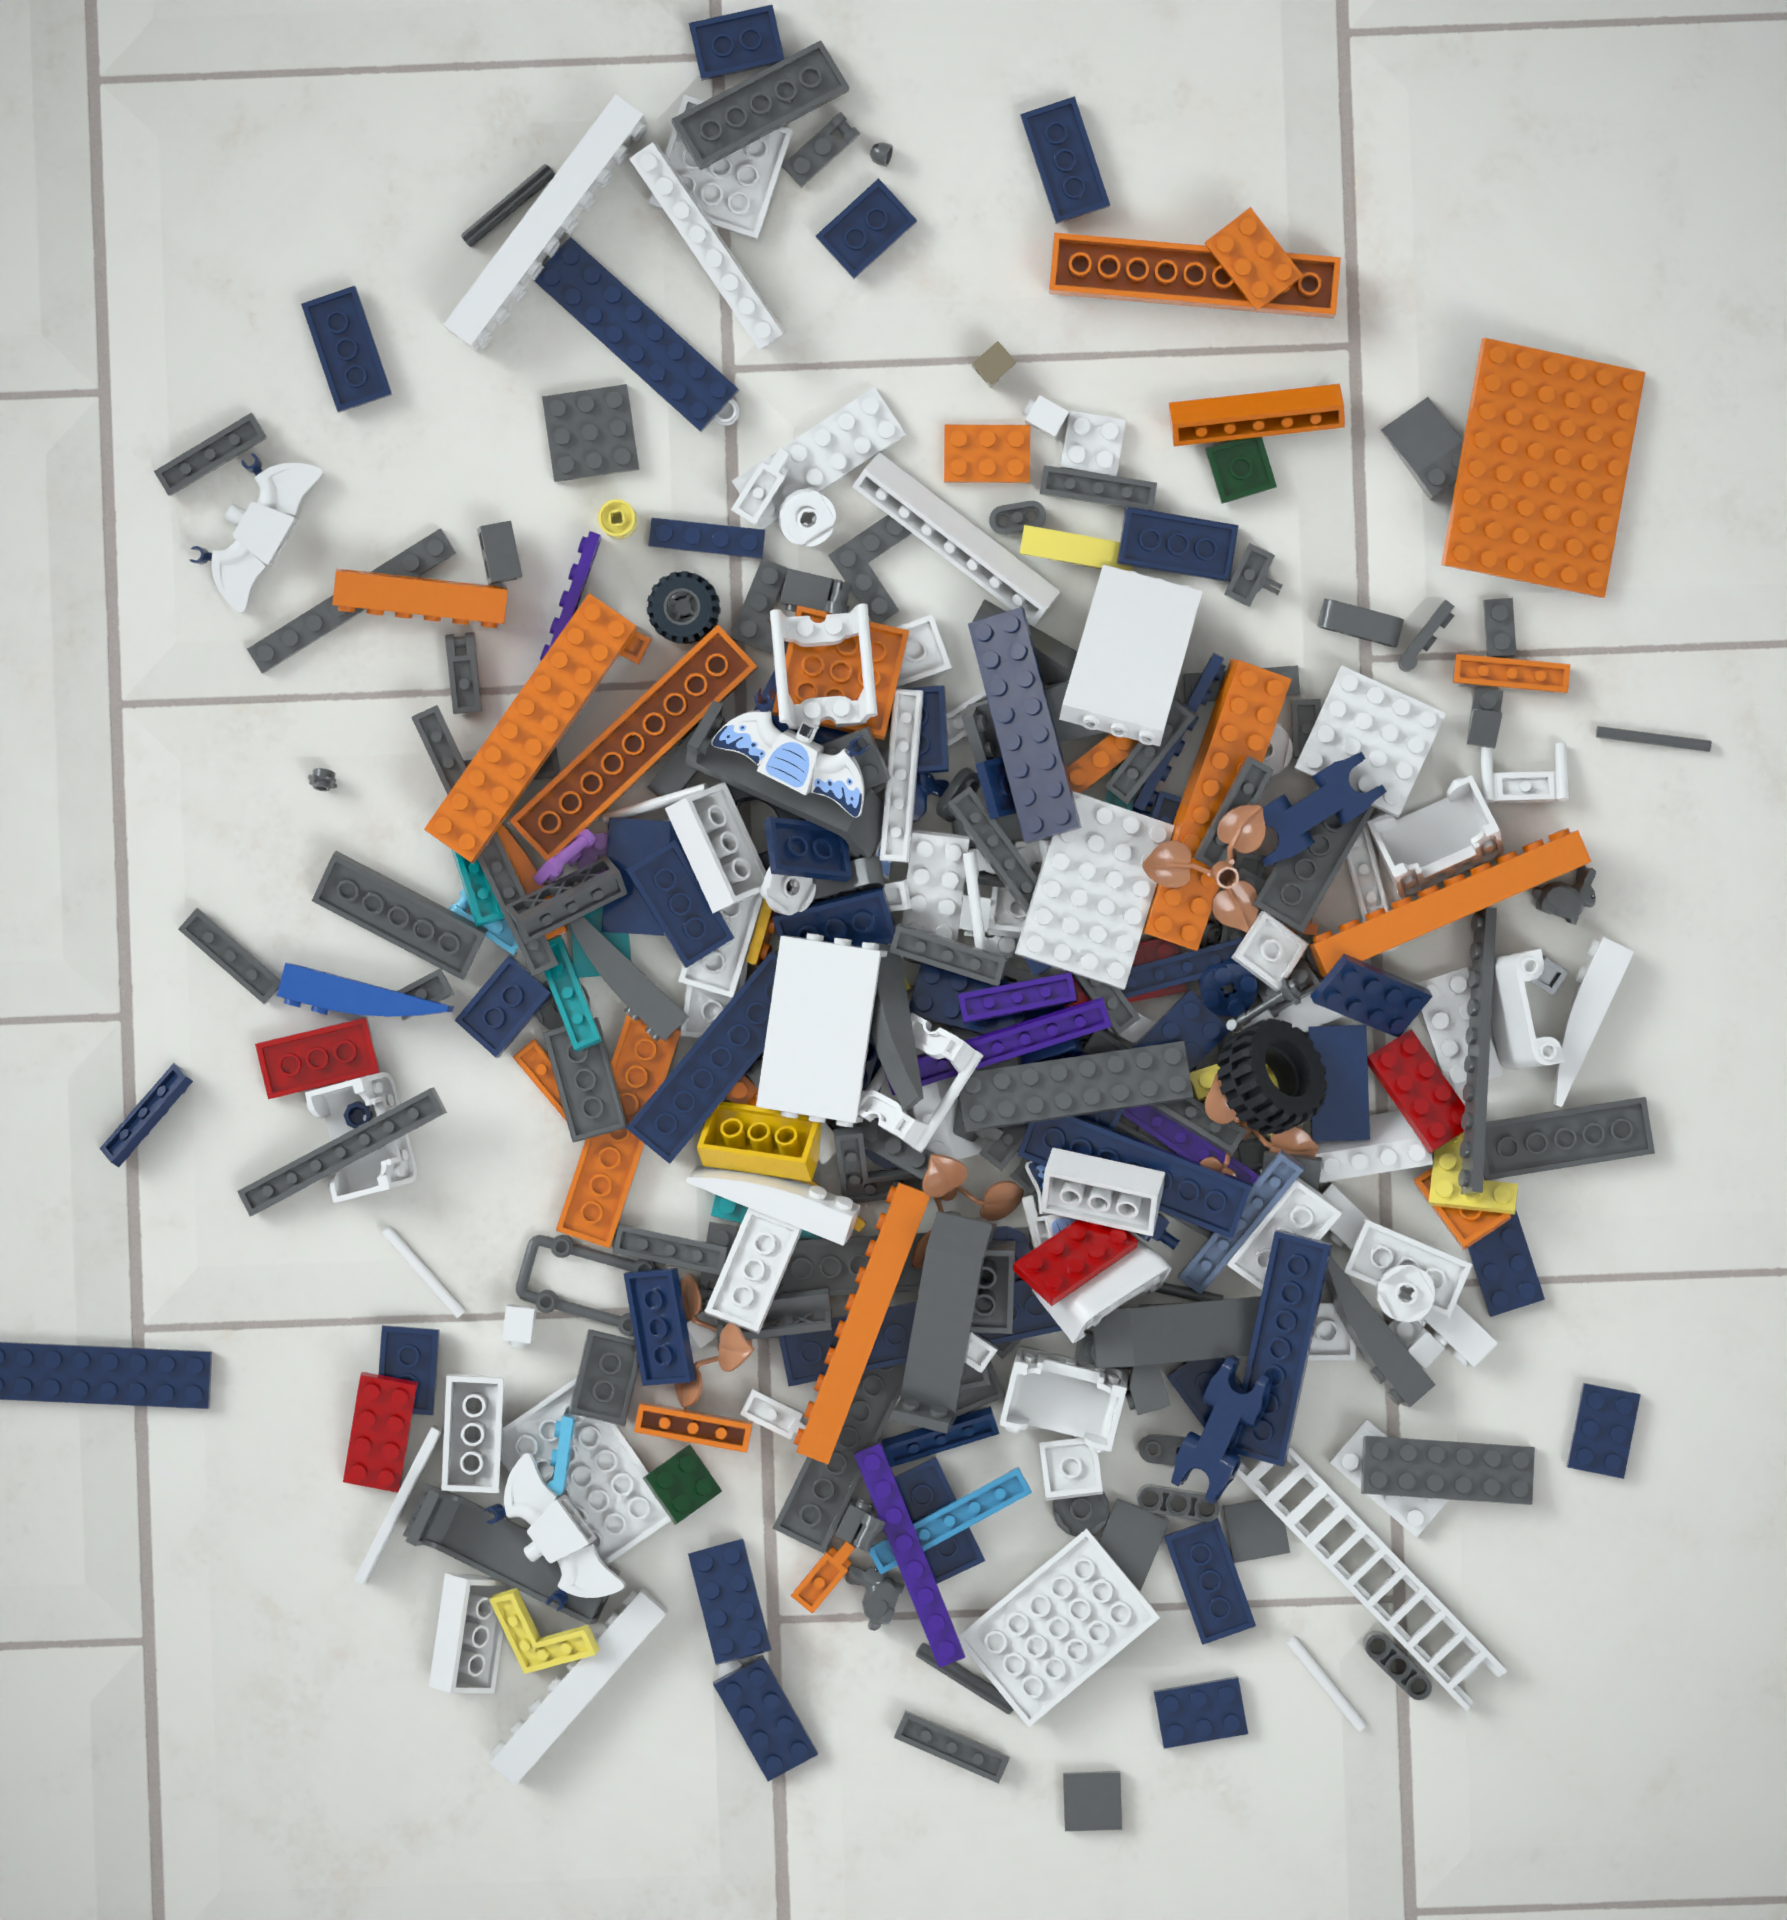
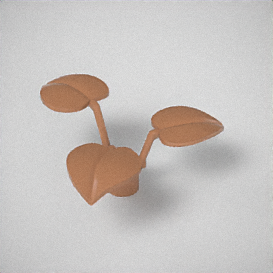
[1142,804,1266,933]
[1199,1074,1319,1178]
[911,1154,1024,1268]
[675,1273,755,1409]

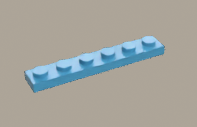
[869,1467,1032,1574]

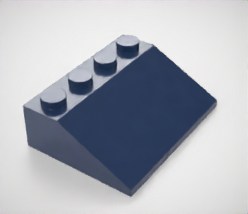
[601,818,690,936]

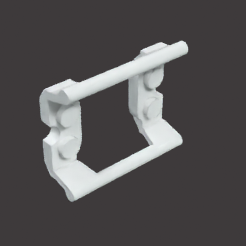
[770,604,878,730]
[963,838,1050,958]
[858,1012,983,1153]

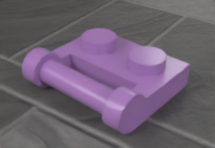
[532,829,596,886]

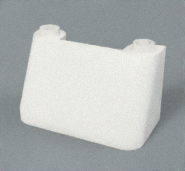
[1367,775,1504,898]
[1491,949,1565,1070]
[305,1072,417,1203]
[1032,1231,1172,1344]
[999,1347,1128,1453]

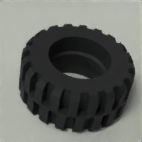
[1217,1018,1327,1135]

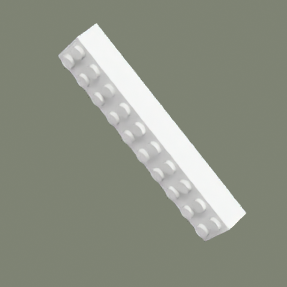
[443,94,647,352]

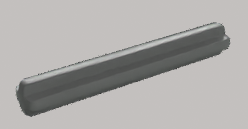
[461,164,555,247]
[916,1643,1014,1714]

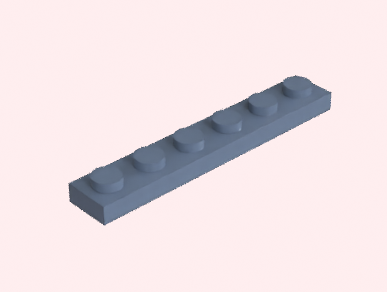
[1178,1149,1305,1295]

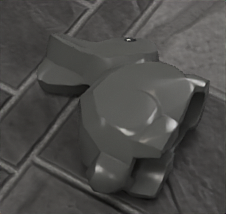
[1531,865,1596,925]
[845,1565,905,1631]

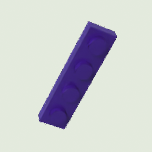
[958,972,1077,1024]

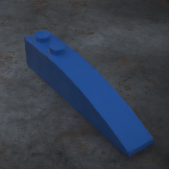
[277,963,454,1017]

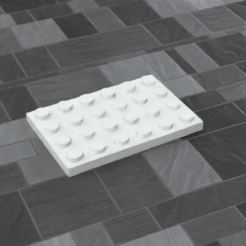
[1015,791,1175,990]
[501,1377,671,1565]
[958,1528,1161,1727]

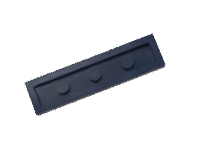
[648,518,765,559]
[99,1063,193,1168]
[882,1406,1000,1467]

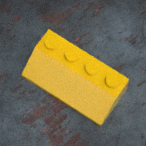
[697,1101,822,1182]

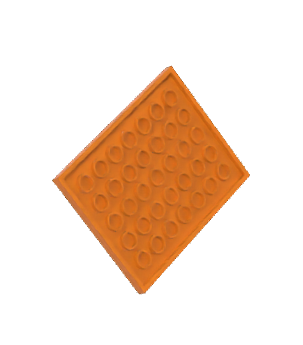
[1441,338,1645,598]

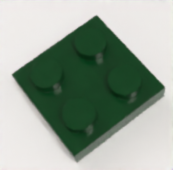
[1205,437,1277,504]
[643,1444,722,1525]

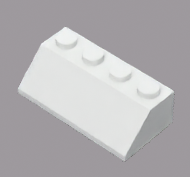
[665,782,766,913]
[913,1050,982,1160]
[1308,1110,1433,1183]
[1041,1148,1165,1236]
[441,1373,504,1493]
[429,1573,510,1694]

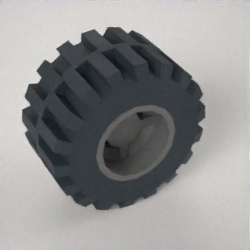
[646,571,721,644]

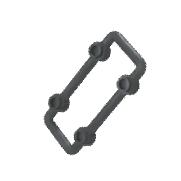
[516,1235,662,1336]

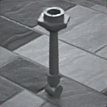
[1226,977,1302,1032]

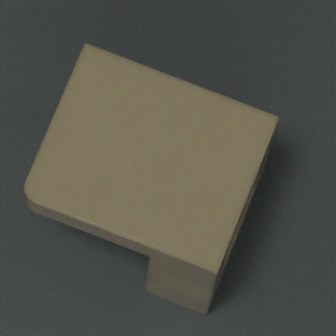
[972,341,1016,388]

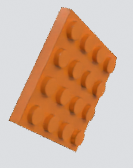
[772,605,909,740]

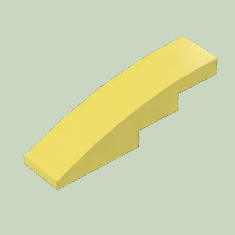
[1020,525,1133,571]

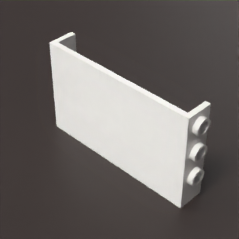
[1059,565,1203,746]
[756,933,887,1127]

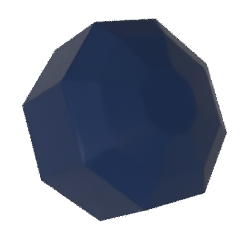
[343,1101,373,1129]

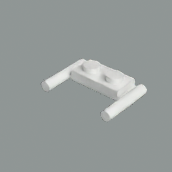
[1480,743,1569,803]

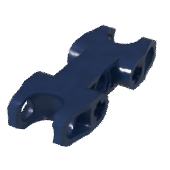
[1261,751,1387,867]
[1171,1355,1274,1504]

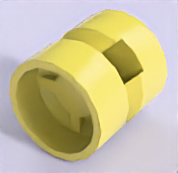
[598,499,638,539]

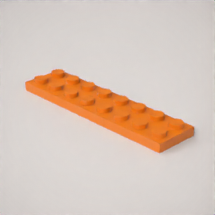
[556,1014,681,1249]

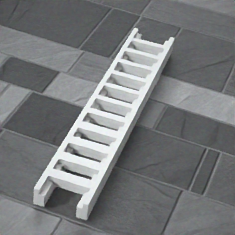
[1236,1447,1507,1711]

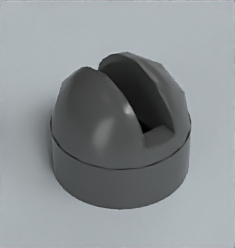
[870,142,893,167]

